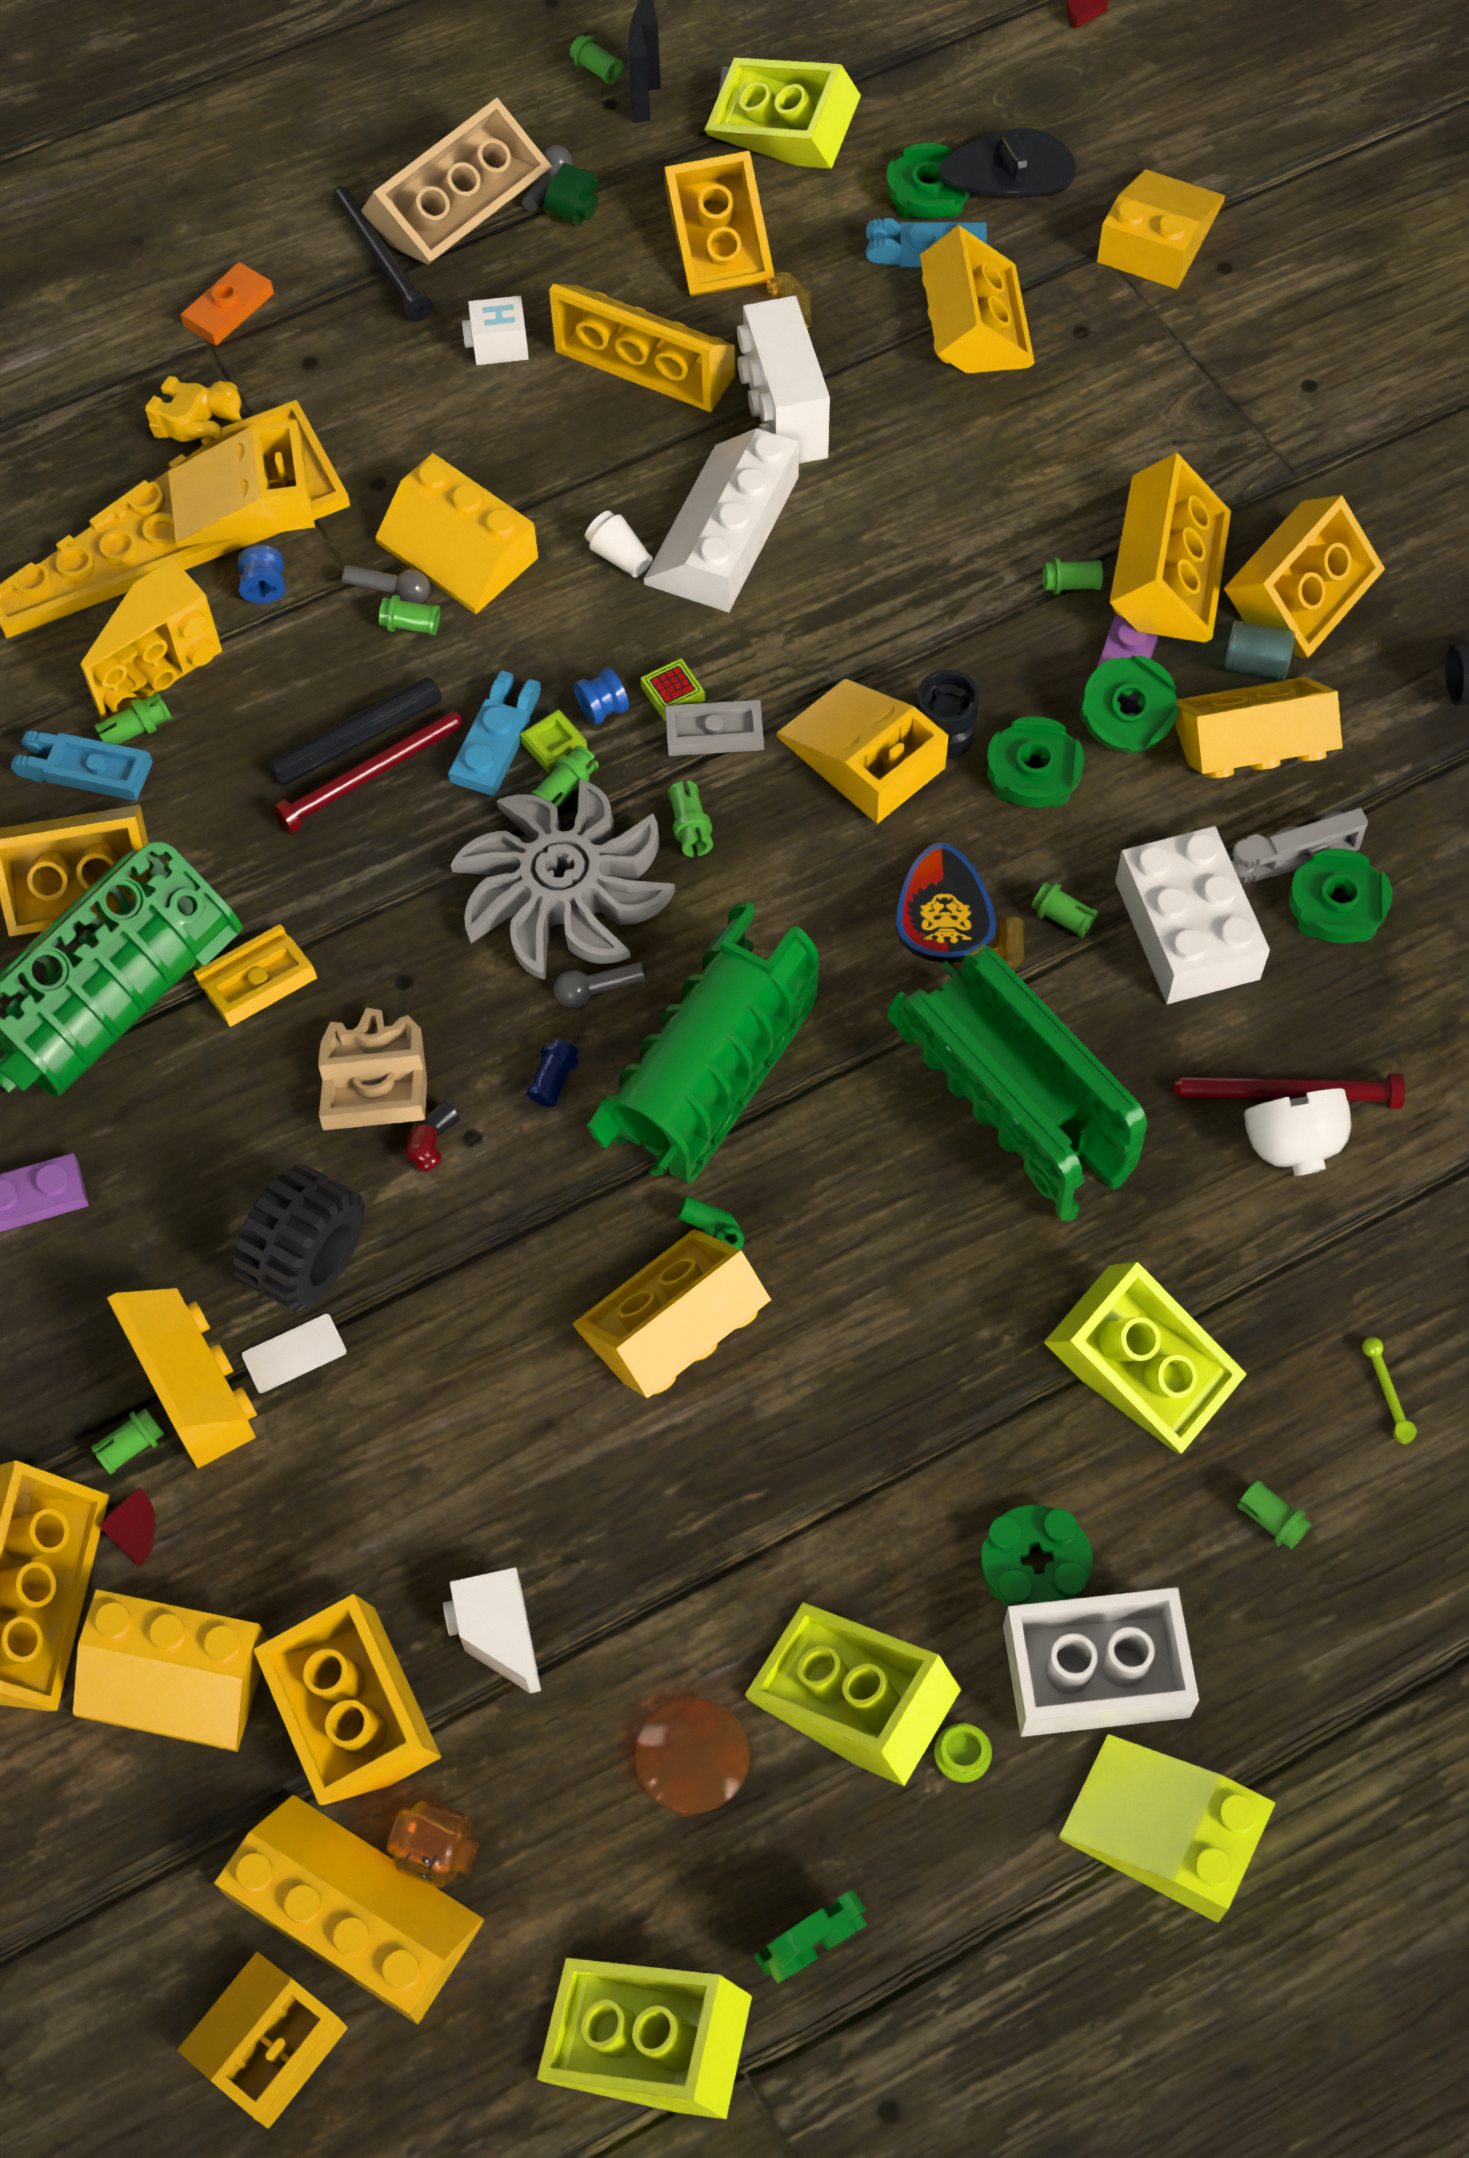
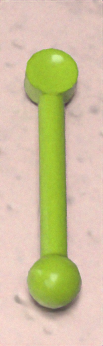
[1362,1337,1417,1444]

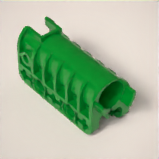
[0,842,243,1098]
[587,901,819,1184]
[886,944,1147,1222]

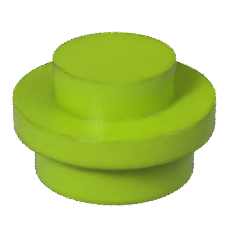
[934,1723,992,1783]

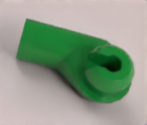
[676,1195,745,1250]

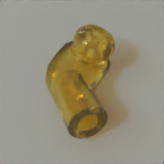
[766,271,811,328]
[990,917,1024,970]

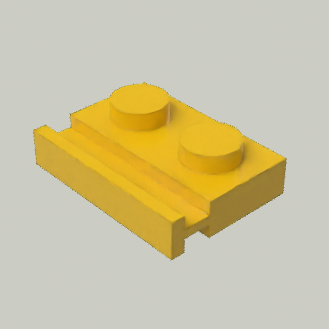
[194,924,317,1027]

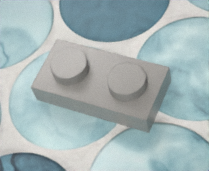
[665,700,764,756]

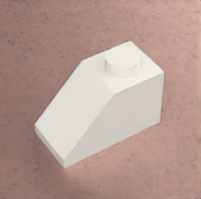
[443,1568,541,1693]

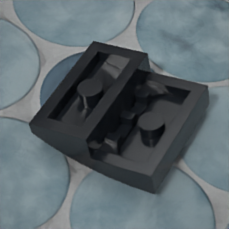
[628,0,661,123]

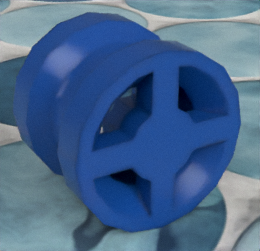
[237,545,286,604]
[573,667,629,726]

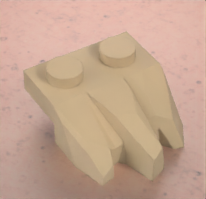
[318,1007,427,1131]

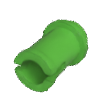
[570,35,624,84]
[1042,557,1103,595]
[379,595,440,636]
[1031,882,1098,939]
[90,1408,164,1474]
[1237,1480,1311,1549]

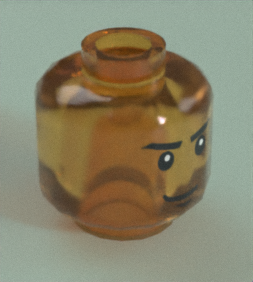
[387,1799,479,1887]

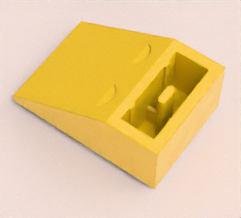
[168,420,315,547]
[80,559,222,721]
[777,679,949,824]

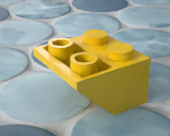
[177,1952,348,2129]

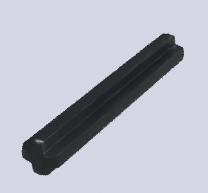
[269,677,442,786]

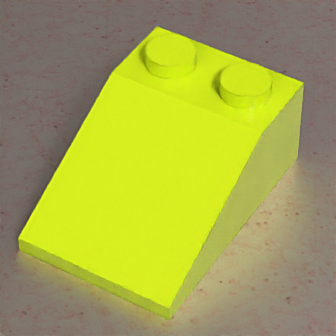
[705,57,861,169]
[1044,1262,1246,1454]
[745,1602,961,1786]
[1058,1734,1276,1923]
[537,1958,752,2119]

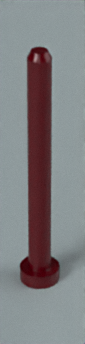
[273,712,463,835]
[1174,1073,1405,1109]

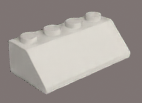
[644,428,799,613]

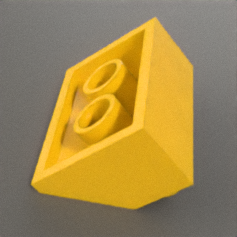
[920,225,1035,373]
[375,453,538,615]
[1224,495,1385,658]
[1174,676,1342,778]
[0,805,149,937]
[572,1229,771,1399]
[107,1288,257,1469]
[73,1589,269,1752]
[253,1594,442,1806]

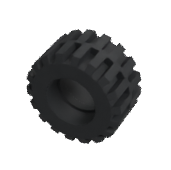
[233,1164,365,1312]

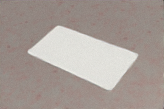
[242,1314,347,1393]

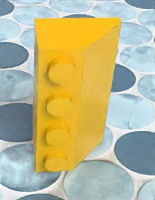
[549,284,735,412]
[1109,452,1231,643]
[0,1460,109,1711]
[214,1795,484,2025]

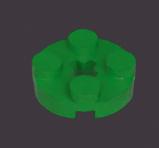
[886,143,970,219]
[1079,655,1178,755]
[986,716,1084,808]
[1289,848,1392,944]
[980,1505,1093,1606]
[753,1889,867,1984]

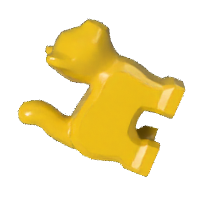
[145,376,242,442]

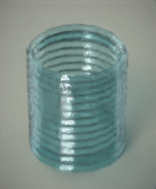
[1224,619,1295,681]

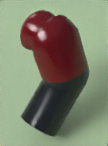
[405,1100,460,1173]

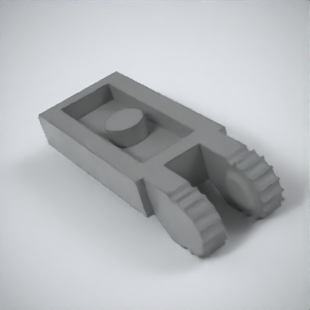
[1231,808,1368,885]

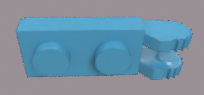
[866,218,987,267]
[448,671,541,796]
[10,730,153,801]

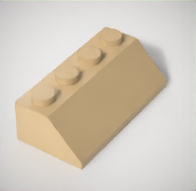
[361,98,552,265]

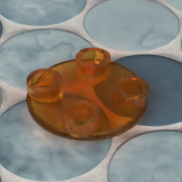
[635,1698,750,1816]

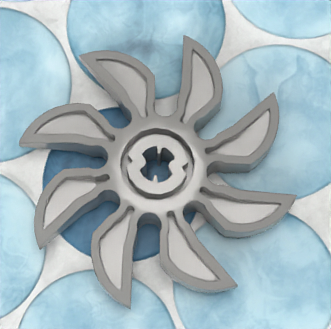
[451,780,675,979]

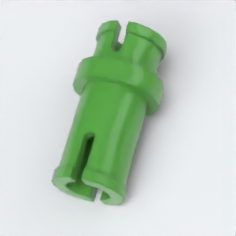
[93,691,172,745]
[529,745,599,808]
[667,781,713,857]

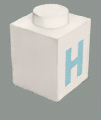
[462,296,529,365]

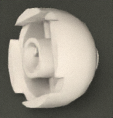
[1244,1089,1352,1176]

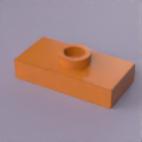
[180,262,274,346]

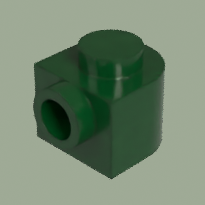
[544,163,599,226]

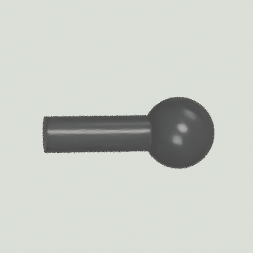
[522,145,573,212]
[342,564,430,604]
[553,961,648,1009]

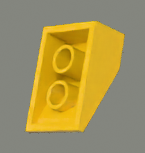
[665,151,775,297]
[1097,169,1225,289]

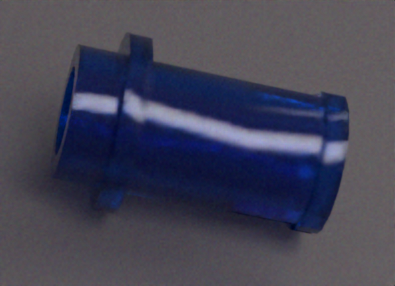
[526,1039,579,1107]

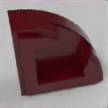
[1067,0,1108,29]
[98,1487,156,1567]

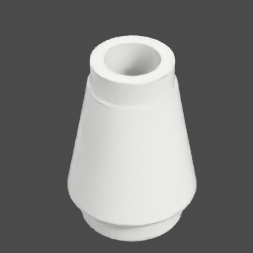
[585,511,653,578]

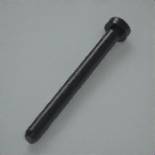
[333,186,433,322]

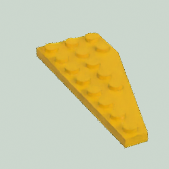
[0,400,350,639]

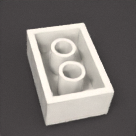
[737,295,830,464]
[1115,826,1270,1005]
[1003,1587,1199,1737]

